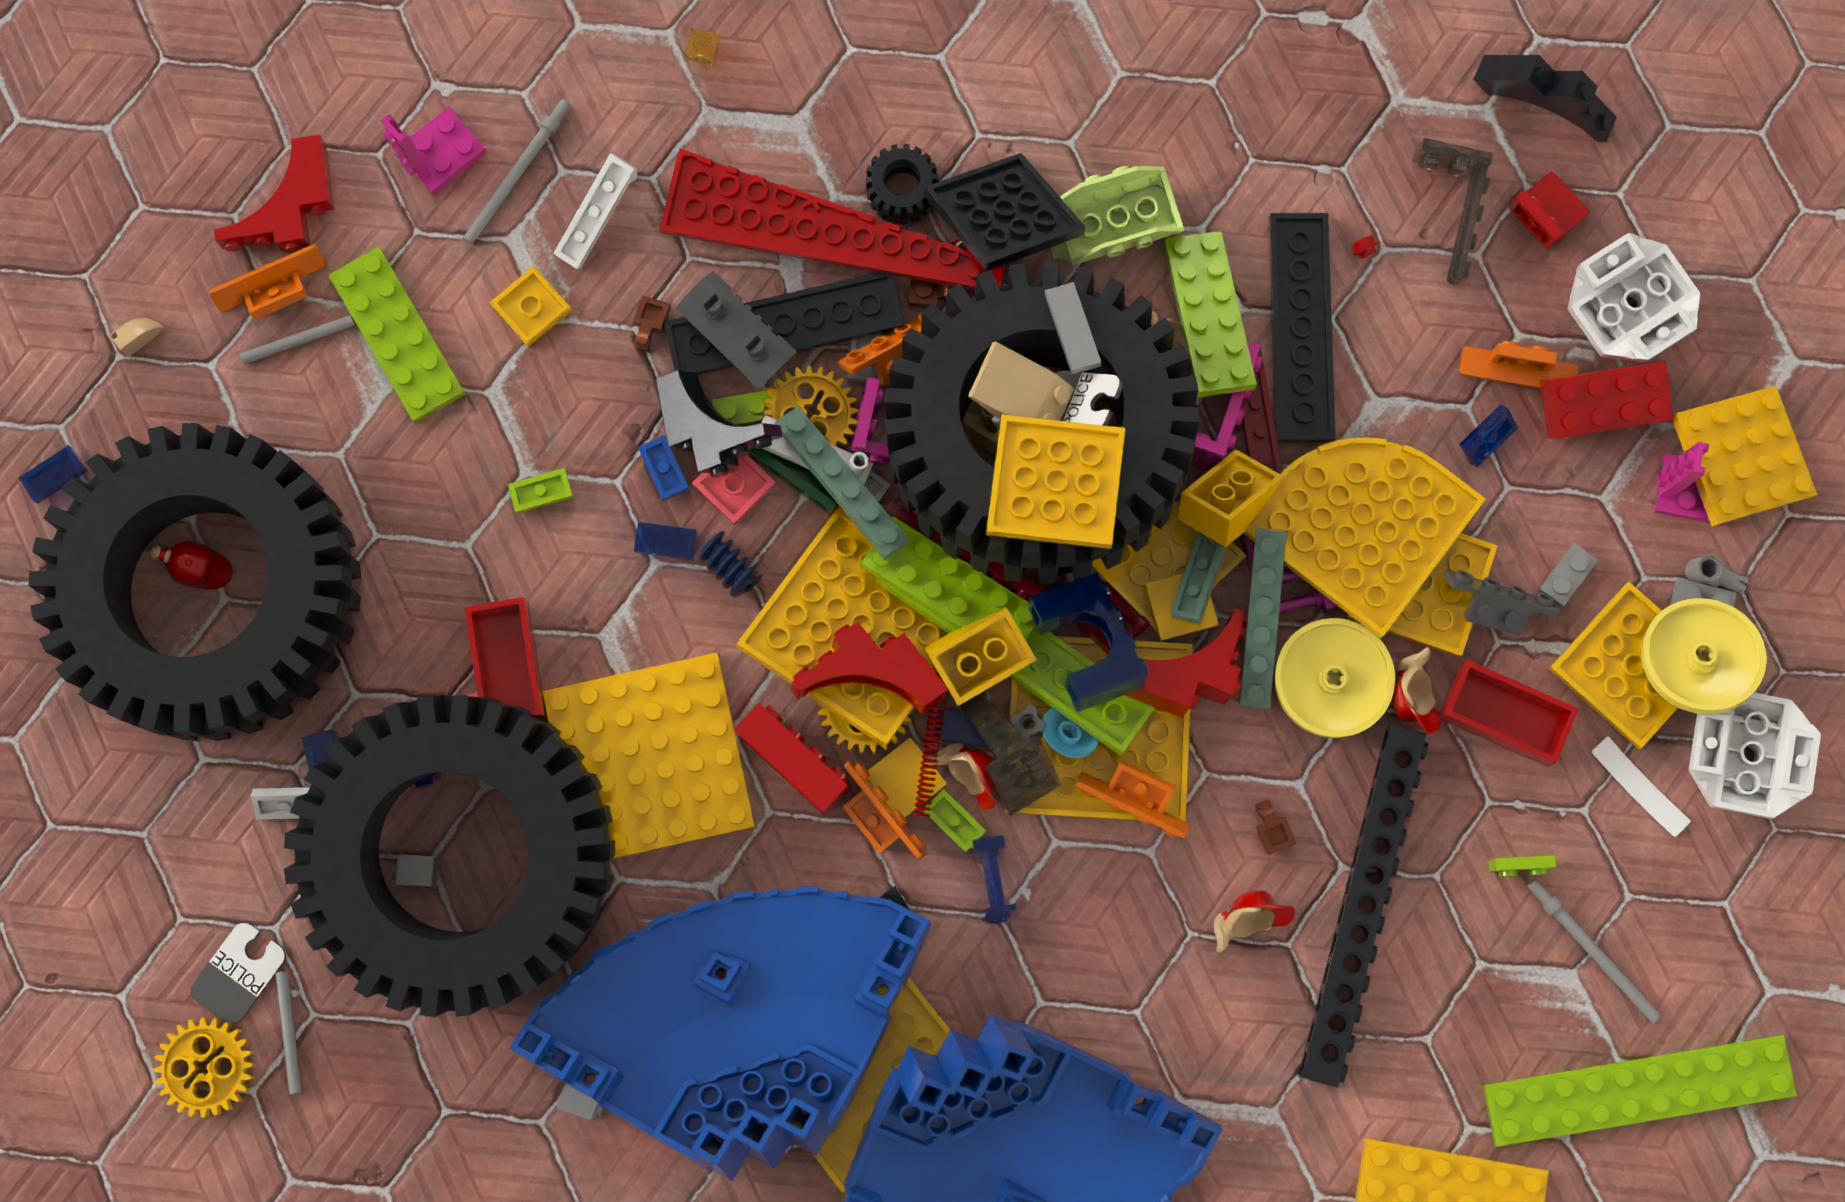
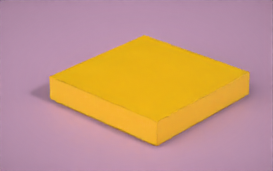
[489,266,572,347]
[1144,573,1219,642]
[868,737,947,818]

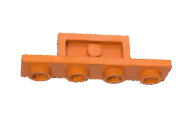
[208,244,327,320]
[838,313,922,387]
[1458,341,1579,389]
[1075,759,1190,839]
[842,760,927,860]

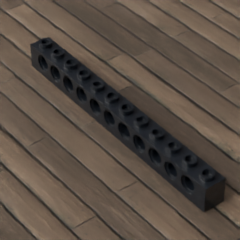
[1298,724,1428,1088]

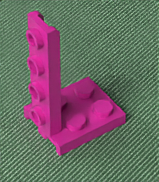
[380,107,487,195]
[1191,343,1263,472]
[849,377,890,465]
[1654,442,1727,526]

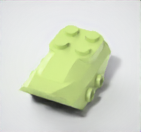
[1051,166,1185,265]

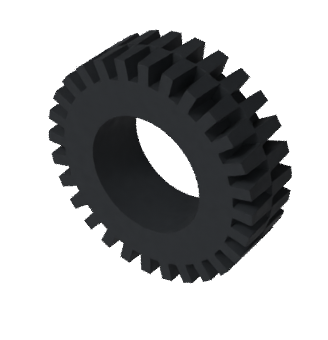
[884,262,1200,584]
[29,423,361,741]
[284,695,615,1017]

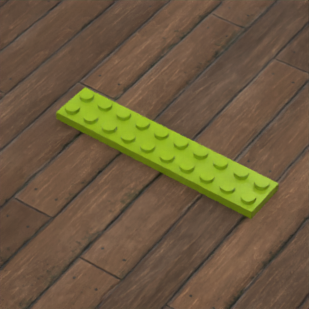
[876,578,1156,756]
[1483,1035,1797,1147]

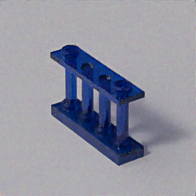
[970,835,1017,924]

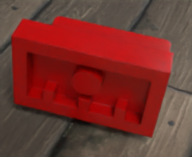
[1508,171,1590,250]

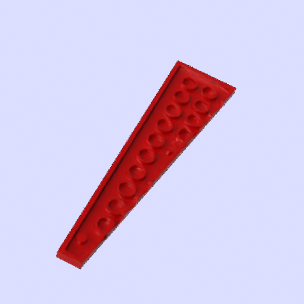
[659,148,1006,290]

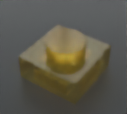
[685,28,720,65]

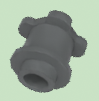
[1010,705,1046,742]

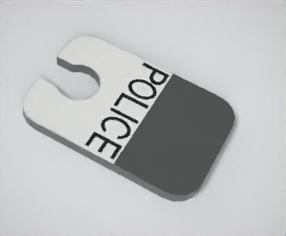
[1055,371,1123,426]
[191,923,286,1023]

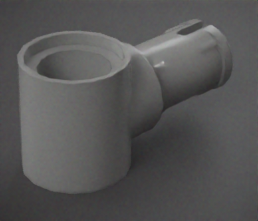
[1685,555,1749,595]

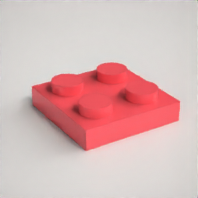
[692,455,776,525]

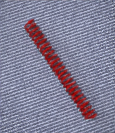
[913,672,948,817]

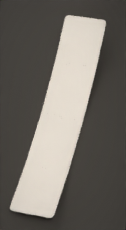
[1592,737,1691,837]

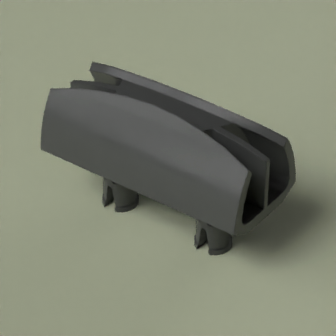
[676,271,797,391]

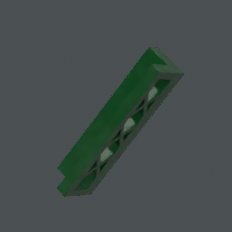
[747,424,840,516]

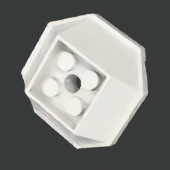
[1567,233,1700,363]
[1688,693,1821,819]

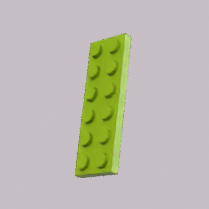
[1163,231,1257,397]
[328,246,465,423]
[860,516,1044,640]

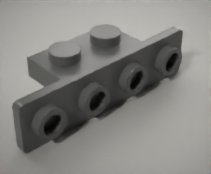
[1444,570,1560,636]

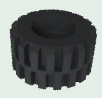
[866,144,938,224]

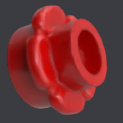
[1351,234,1379,259]

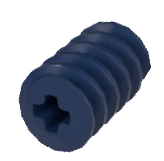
[699,531,763,597]

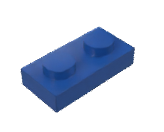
[638,435,690,501]

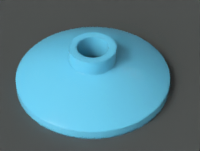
[1042,708,1098,758]

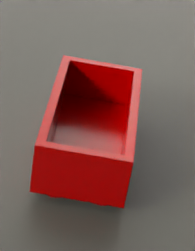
[1540,361,1674,439]
[464,597,547,720]
[1439,660,1579,767]
[734,703,850,816]

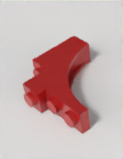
[214,134,335,253]
[1115,608,1247,718]
[791,622,948,715]

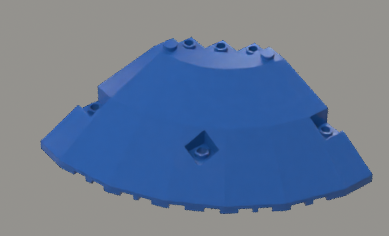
[510,886,931,1182]
[843,1014,1223,1202]

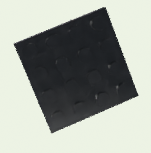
[924,153,1086,271]

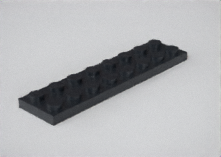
[1269,213,1336,442]
[664,273,905,375]

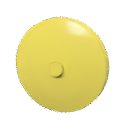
[1641,598,1767,714]
[1274,618,1395,738]

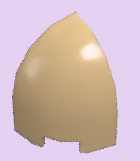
[110,318,166,357]

